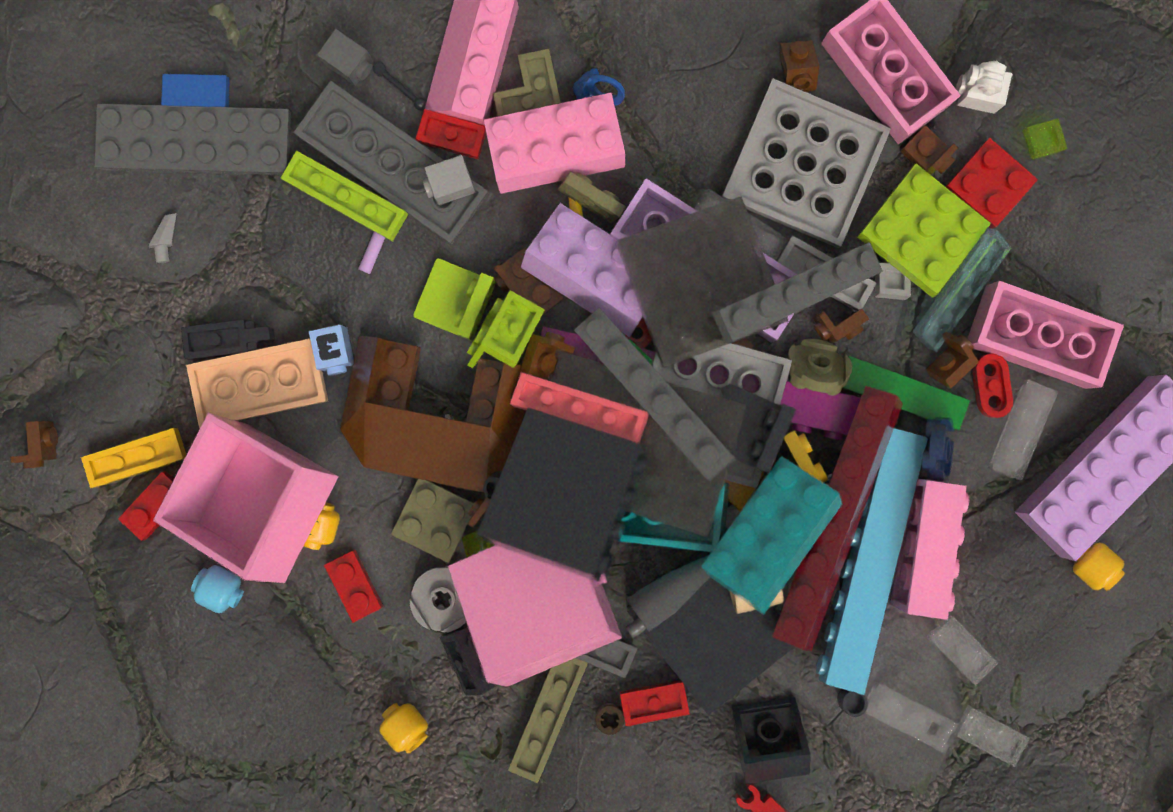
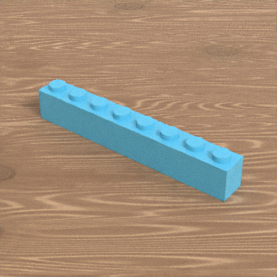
[816,428,928,695]

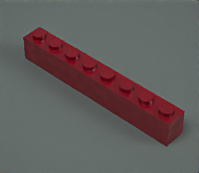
[772,386,903,651]

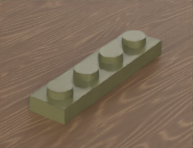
[508,658,588,783]

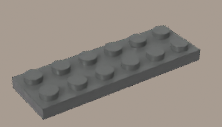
[293,81,489,245]
[95,104,292,175]

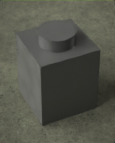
[317,29,373,86]

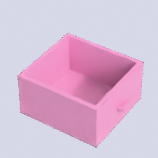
[153,413,339,583]
[448,545,622,687]

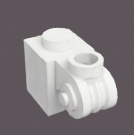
[956,61,1012,114]

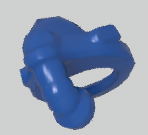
[573,68,625,106]

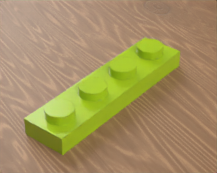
[281,150,408,242]

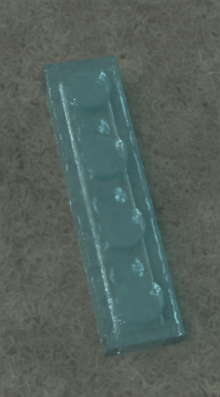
[913,227,1011,352]

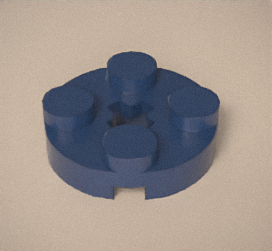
[922,417,954,483]

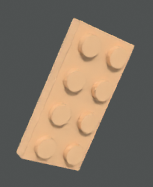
[186,339,328,428]

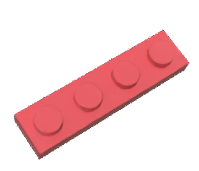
[510,372,649,443]

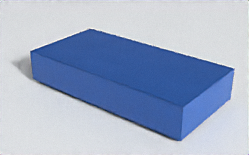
[161,74,230,107]

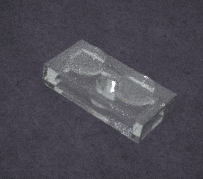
[926,614,998,686]
[953,705,1030,767]

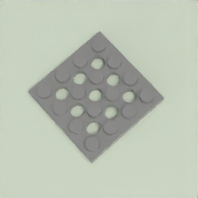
[721,79,891,248]
[639,325,792,488]

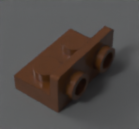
[494,247,564,317]

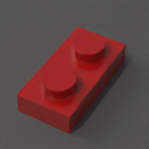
[416,109,486,160]
[118,471,174,541]
[324,550,384,623]
[620,680,690,726]

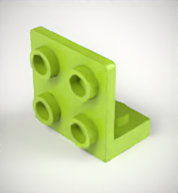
[413,258,496,341]
[467,290,544,368]

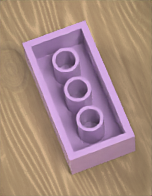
[521,203,670,337]

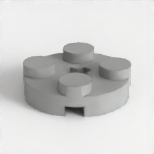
[410,566,466,632]

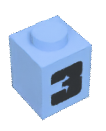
[309,325,354,375]

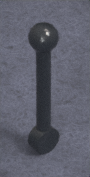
[373,62,426,110]

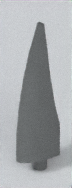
[626,555,710,638]

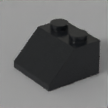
[732,697,811,784]

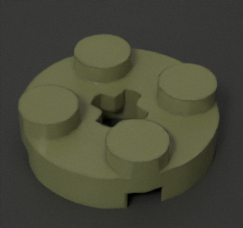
[786,339,852,395]

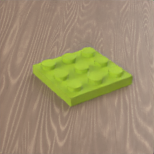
[857,164,991,298]

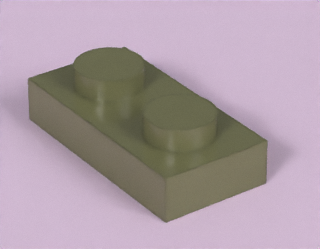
[557,171,626,223]

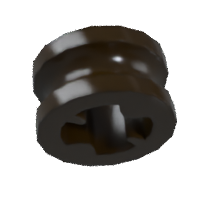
[595,702,624,735]

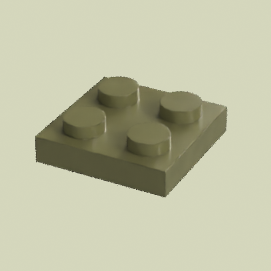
[391,479,474,563]

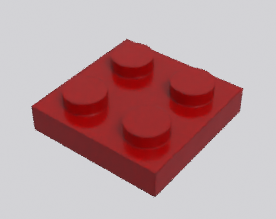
[945,138,1038,229]

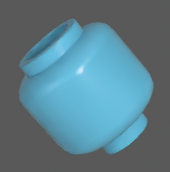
[191,565,244,613]

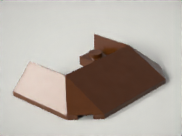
[340,336,527,493]

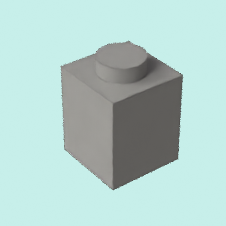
[422,155,476,205]

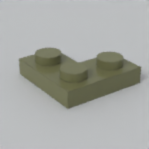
[493,49,561,117]

